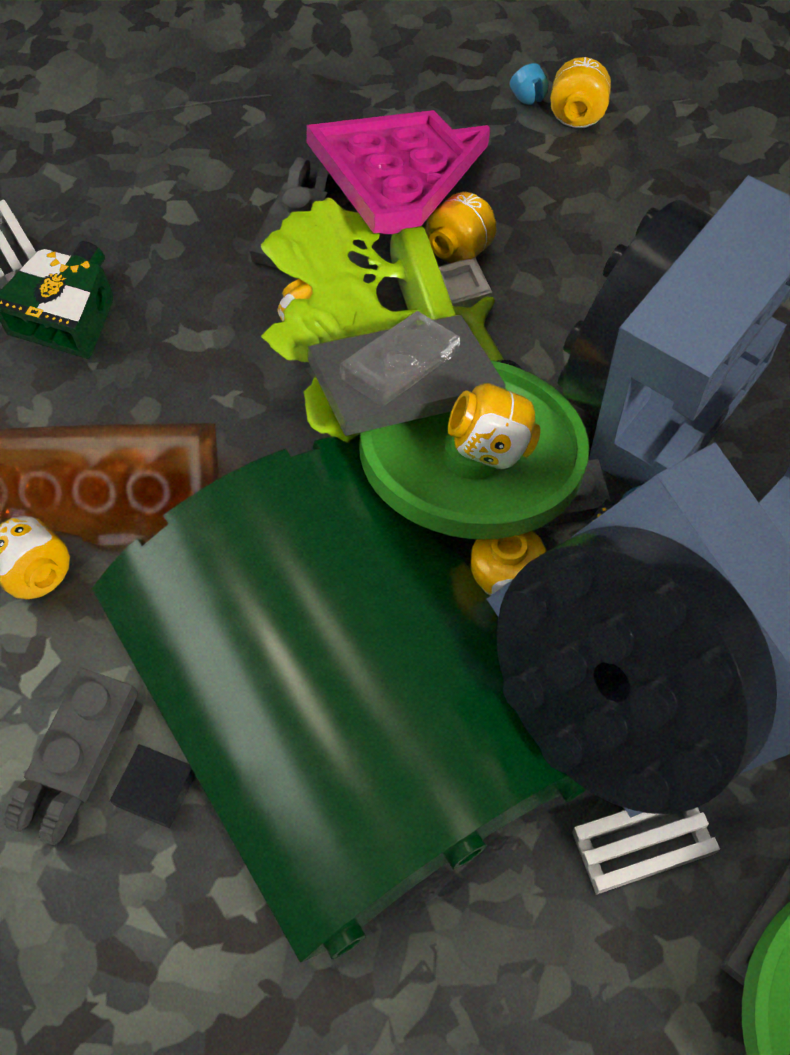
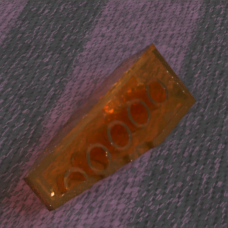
[0,423,219,545]

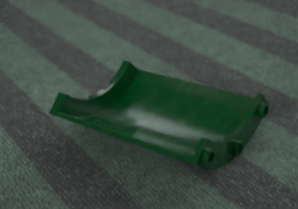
[92,435,587,963]

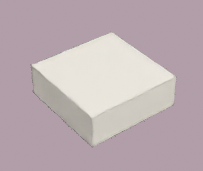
[439,258,492,308]

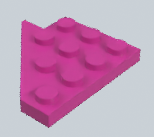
[307,110,490,234]

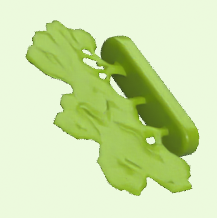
[261,198,456,443]

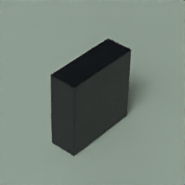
[110,744,195,829]

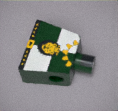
[0,241,113,360]

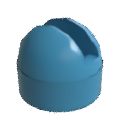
[509,63,549,105]

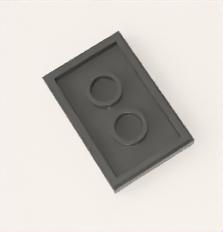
[308,315,506,436]

